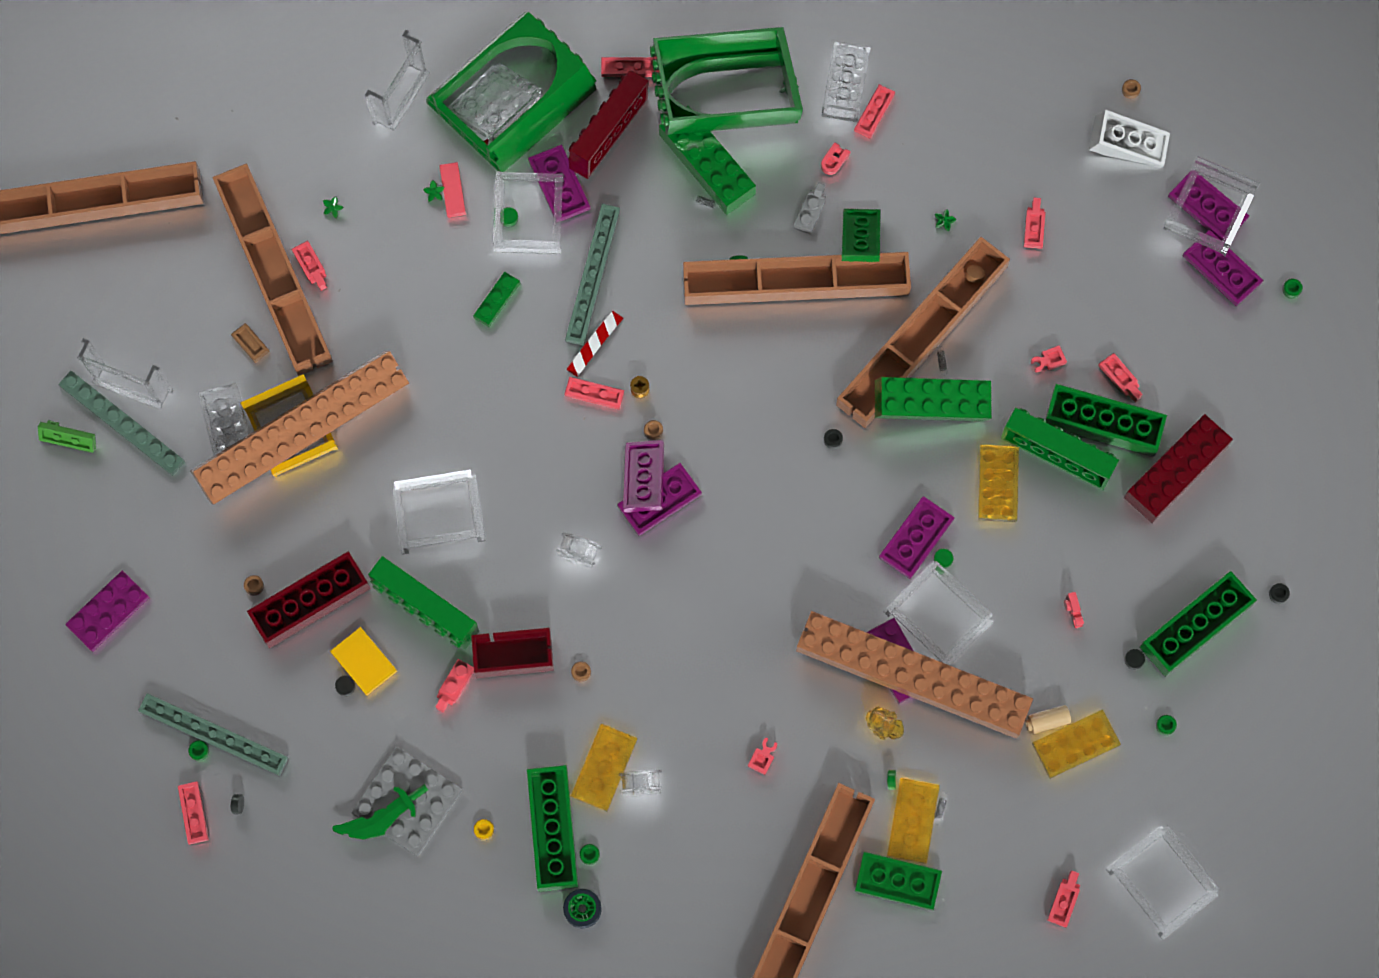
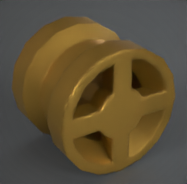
[630,376,649,399]

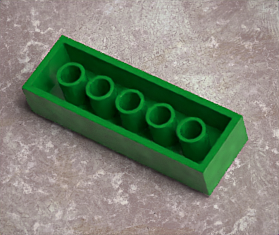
[659,105,756,215]
[875,377,992,421]
[1045,384,1167,457]
[1001,407,1119,490]
[368,556,479,650]
[1139,571,1257,677]
[527,765,579,892]

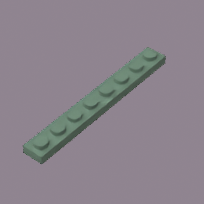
[565,204,620,346]
[58,371,185,476]
[138,693,288,776]

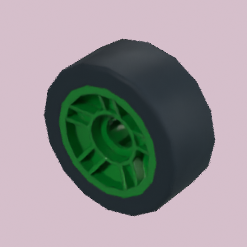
[563,889,602,929]

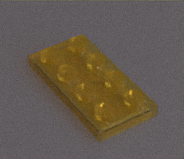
[978,445,1019,522]
[1032,709,1121,779]
[571,724,638,812]
[887,778,940,864]

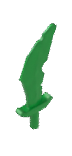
[332,784,428,840]

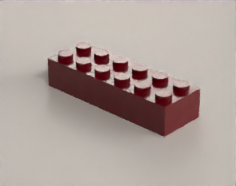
[568,70,649,179]
[1124,414,1233,524]
[247,551,371,649]

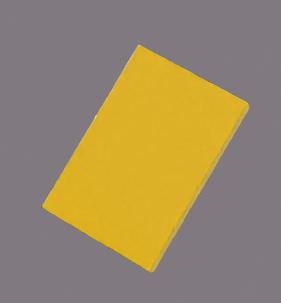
[330,627,398,696]

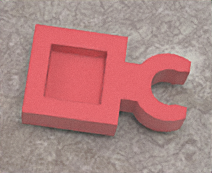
[1031,345,1067,372]
[1064,592,1084,628]
[748,738,777,775]

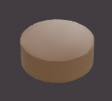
[1122,79,1141,99]
[965,265,985,283]
[644,420,663,440]
[244,575,264,596]
[571,662,591,682]

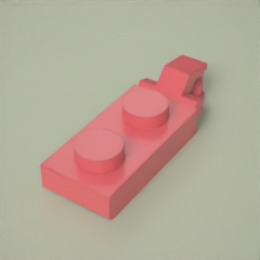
[1023,198,1046,249]
[291,240,327,291]
[1098,353,1143,402]
[435,659,474,712]
[1047,871,1080,928]

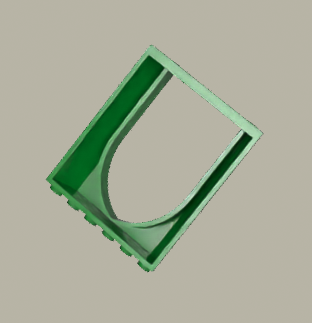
[426,12,597,175]
[650,27,803,135]

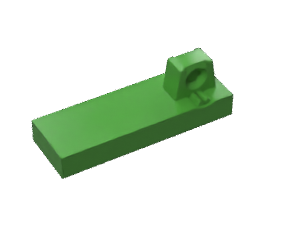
[38,420,96,453]

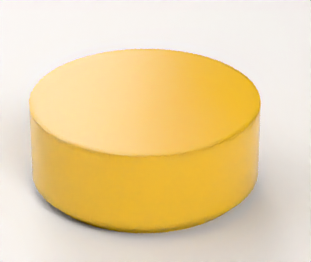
[474,819,494,840]

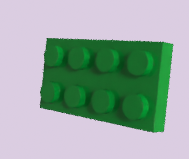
[842,209,881,262]
[855,852,942,911]

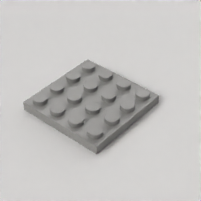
[351,747,463,856]

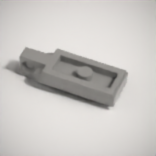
[794,182,826,234]

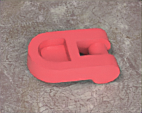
[821,142,851,175]

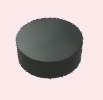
[824,429,843,449]
[1269,583,1290,604]
[1124,649,1145,670]
[335,676,355,696]
[230,794,244,814]

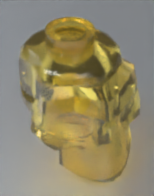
[866,706,904,740]

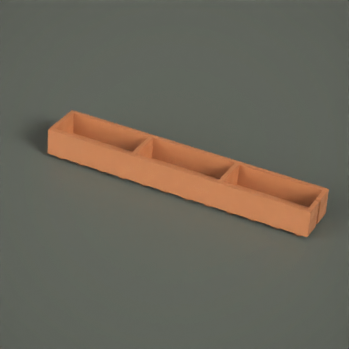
[0,161,204,234]
[212,163,333,376]
[836,237,1010,429]
[683,252,911,305]
[190,351,409,505]
[796,611,1033,739]
[753,783,875,978]

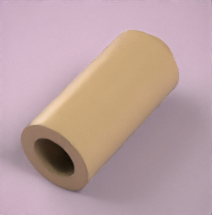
[1025,705,1071,734]

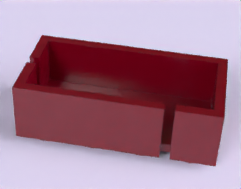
[471,628,554,678]

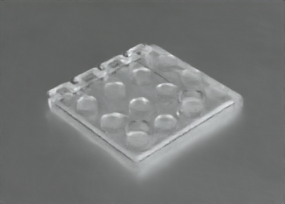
[448,63,542,141]

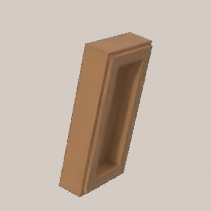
[231,323,270,363]

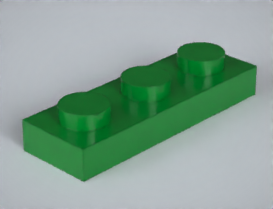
[473,272,521,327]

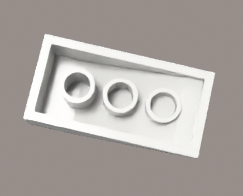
[1089,110,1170,167]

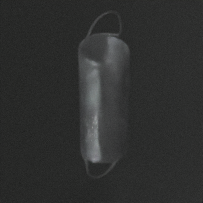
[692,196,720,209]
[937,346,947,376]
[934,793,947,825]

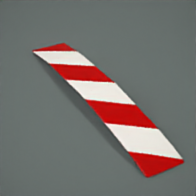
[567,311,624,377]

